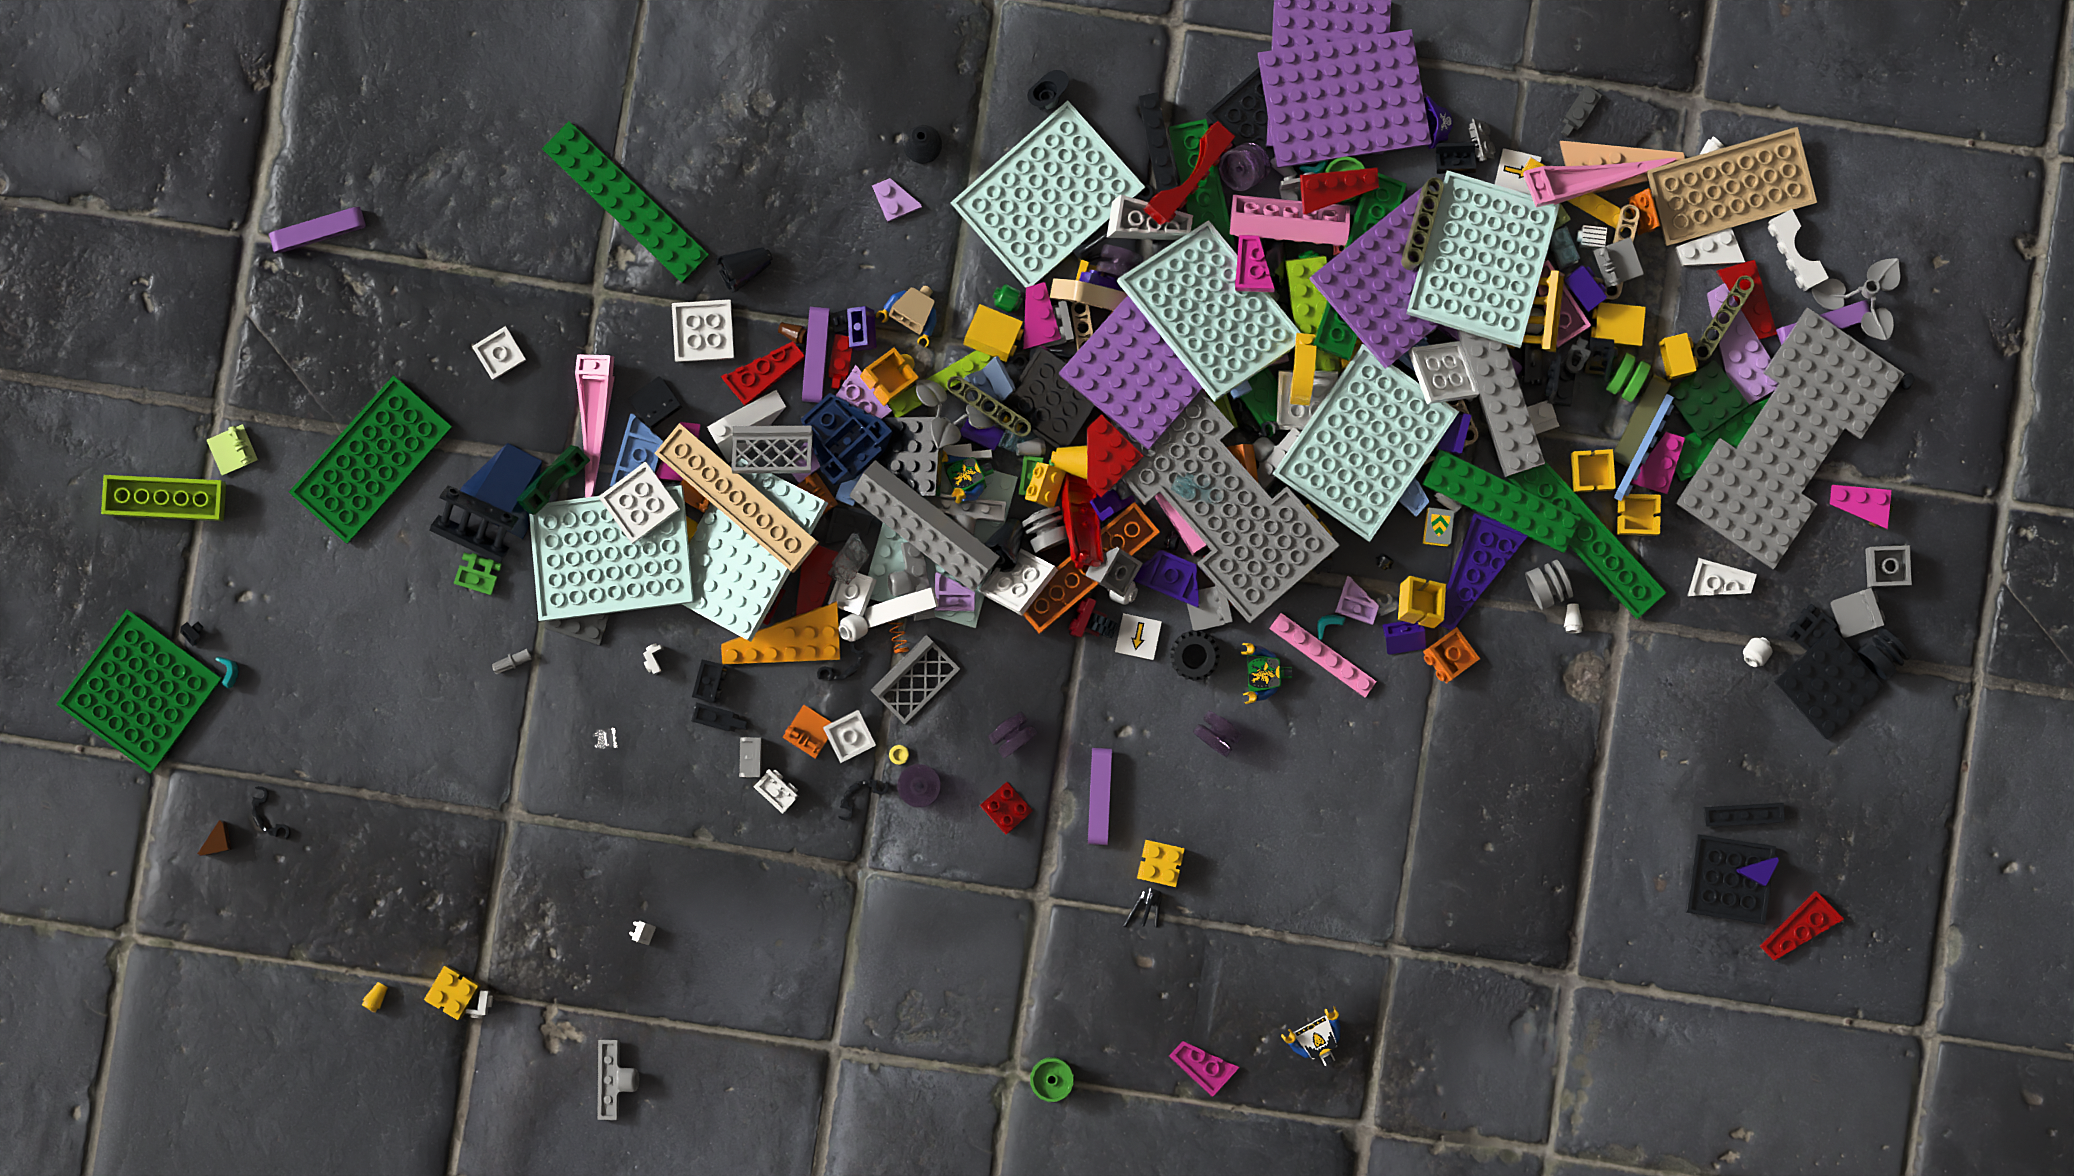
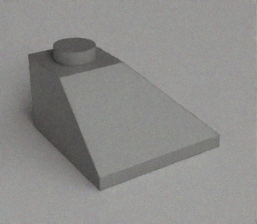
[1085,547,1143,597]

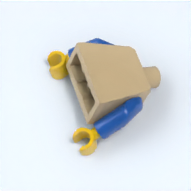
[876,286,937,347]

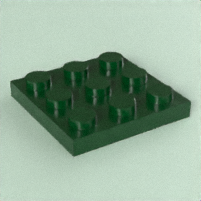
[1667,359,1749,440]

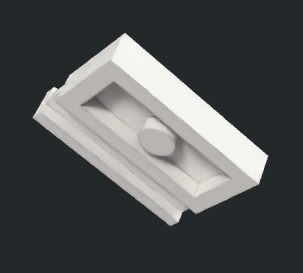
[1527,401,1559,434]

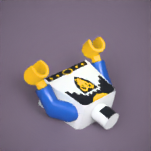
[1281,1006,1341,1066]

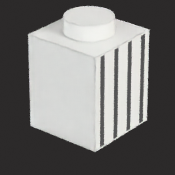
[1576,225,1607,250]

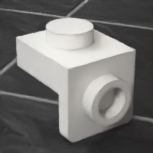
[643,643,664,675]
[466,990,493,1018]

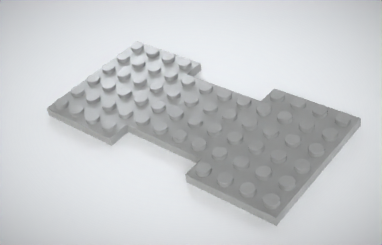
[1675,308,1905,569]
[1114,390,1340,623]

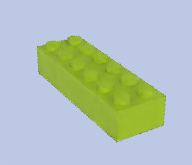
[1285,255,1341,374]
[101,475,226,521]

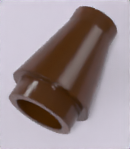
[778,322,808,344]

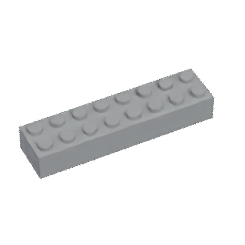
[1456,329,1545,477]
[849,460,1000,592]

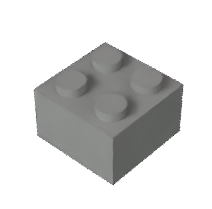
[1866,545,1912,588]

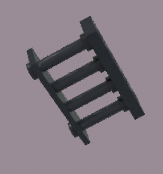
[429,485,519,563]

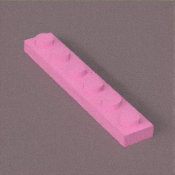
[1269,613,1377,698]

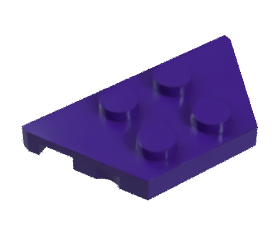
[1133,550,1199,608]

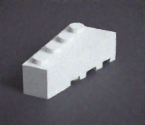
[1107,195,1193,240]

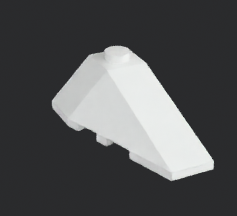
[707,390,786,463]

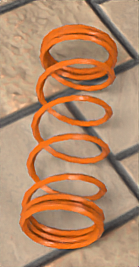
[888,622,909,654]

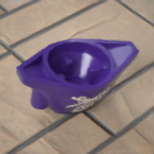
[1424,97,1453,149]

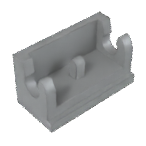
[739,737,762,778]

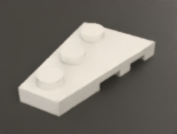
[1675,228,1745,266]
[1688,558,1757,596]

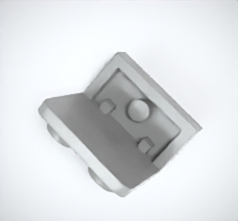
[1831,588,1885,638]

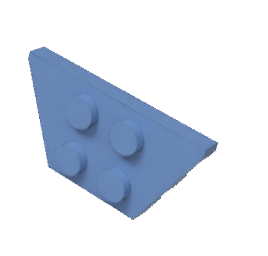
[610,414,663,487]

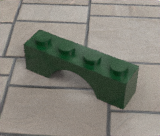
[516,445,590,515]

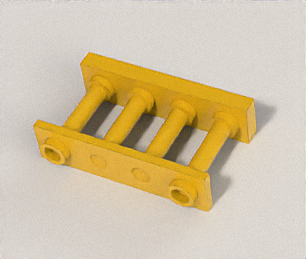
[1506,271,1565,352]

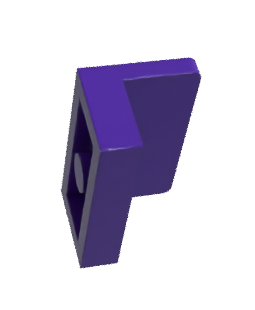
[1437,413,1471,455]
[960,418,1004,453]
[1090,489,1136,521]
[1383,621,1426,655]

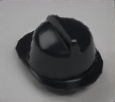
[1027,70,1069,110]

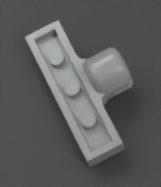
[1253,427,1301,492]
[927,493,1006,536]
[888,542,935,621]
[598,1040,639,1120]

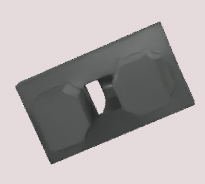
[1563,338,1591,373]

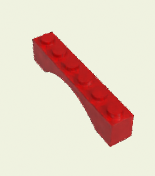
[1143,121,1235,225]

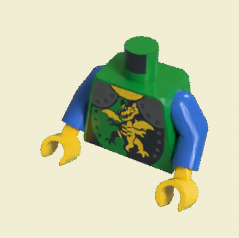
[942,450,994,504]
[1241,643,1292,704]

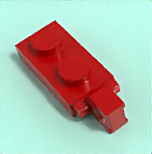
[828,334,853,390]

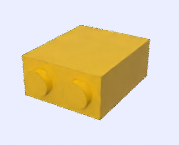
[1590,303,1646,348]
[963,304,1024,362]

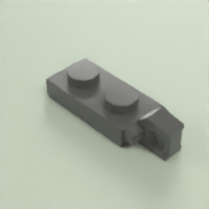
[1561,85,1602,137]

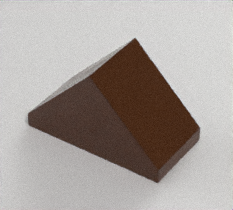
[197,820,232,856]

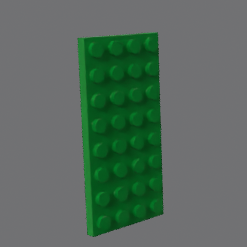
[289,375,453,544]

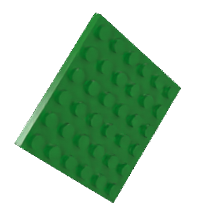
[56,609,222,774]

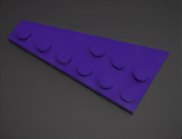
[1438,513,1528,631]

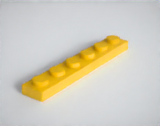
[1520,157,1632,232]

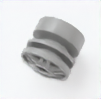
[1022,506,1069,553]
[1525,560,1573,610]

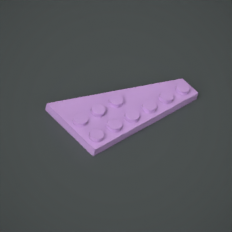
[1707,283,1779,405]
[791,365,892,483]

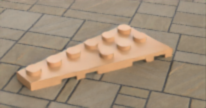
[1560,141,1685,193]

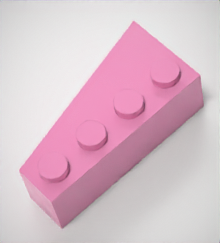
[1537,260,1591,348]

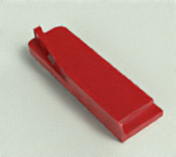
[1060,472,1104,569]

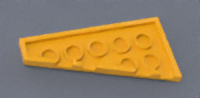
[721,601,840,664]

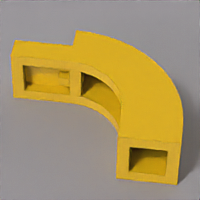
[1290,333,1316,406]

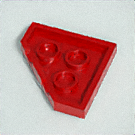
[1087,414,1143,498]

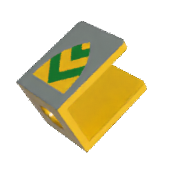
[1423,508,1454,547]

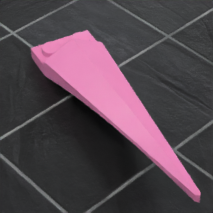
[1523,158,1677,208]
[575,355,615,498]

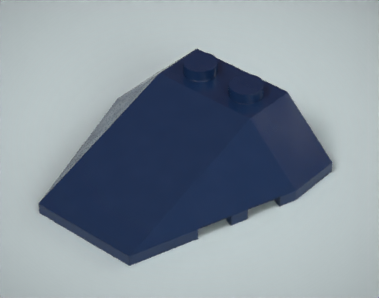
[801,393,893,485]
[460,443,542,539]

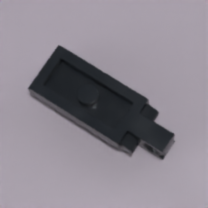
[691,702,748,732]

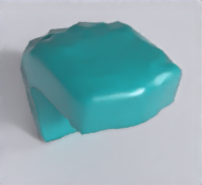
[1299,161,1329,174]
[1317,614,1346,640]
[216,657,239,689]

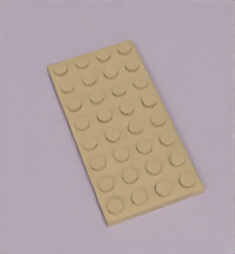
[1647,127,1817,246]

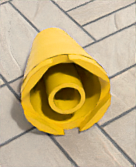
[1051,445,1087,480]

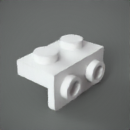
[754,769,799,814]

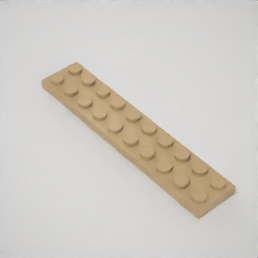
[654,423,819,573]

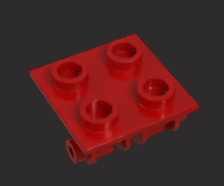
[980,782,1033,835]

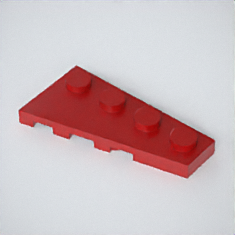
[1300,168,1379,215]
[1716,260,1777,340]
[720,341,805,406]
[796,545,841,616]
[1759,891,1844,961]

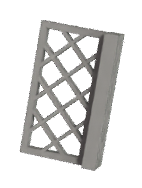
[731,426,813,474]
[871,635,960,725]

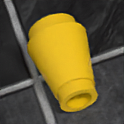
[362,982,388,1013]

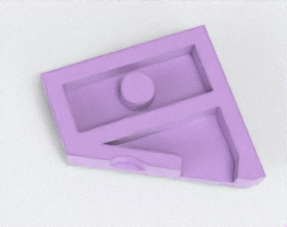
[872,178,922,222]
[935,573,975,611]
[1335,576,1379,625]

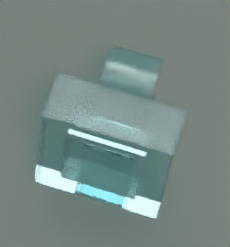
[998,429,1024,452]
[1171,473,1195,499]

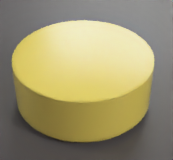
[889,745,909,765]

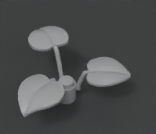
[1812,258,1900,341]
[915,380,996,449]

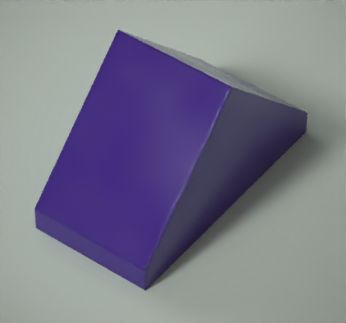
[1737,857,1779,886]

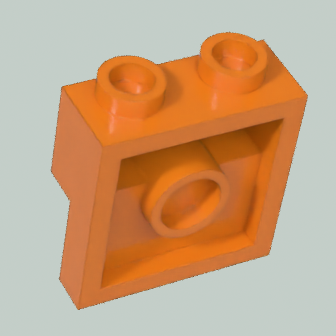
[1423,627,1480,683]

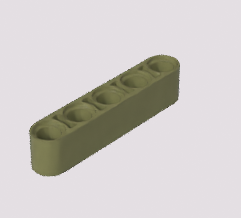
[1401,177,1444,271]
[1694,276,1754,361]
[1613,374,1671,468]
[947,376,1031,438]

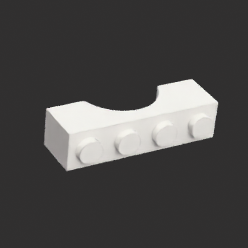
[1768,209,1828,291]

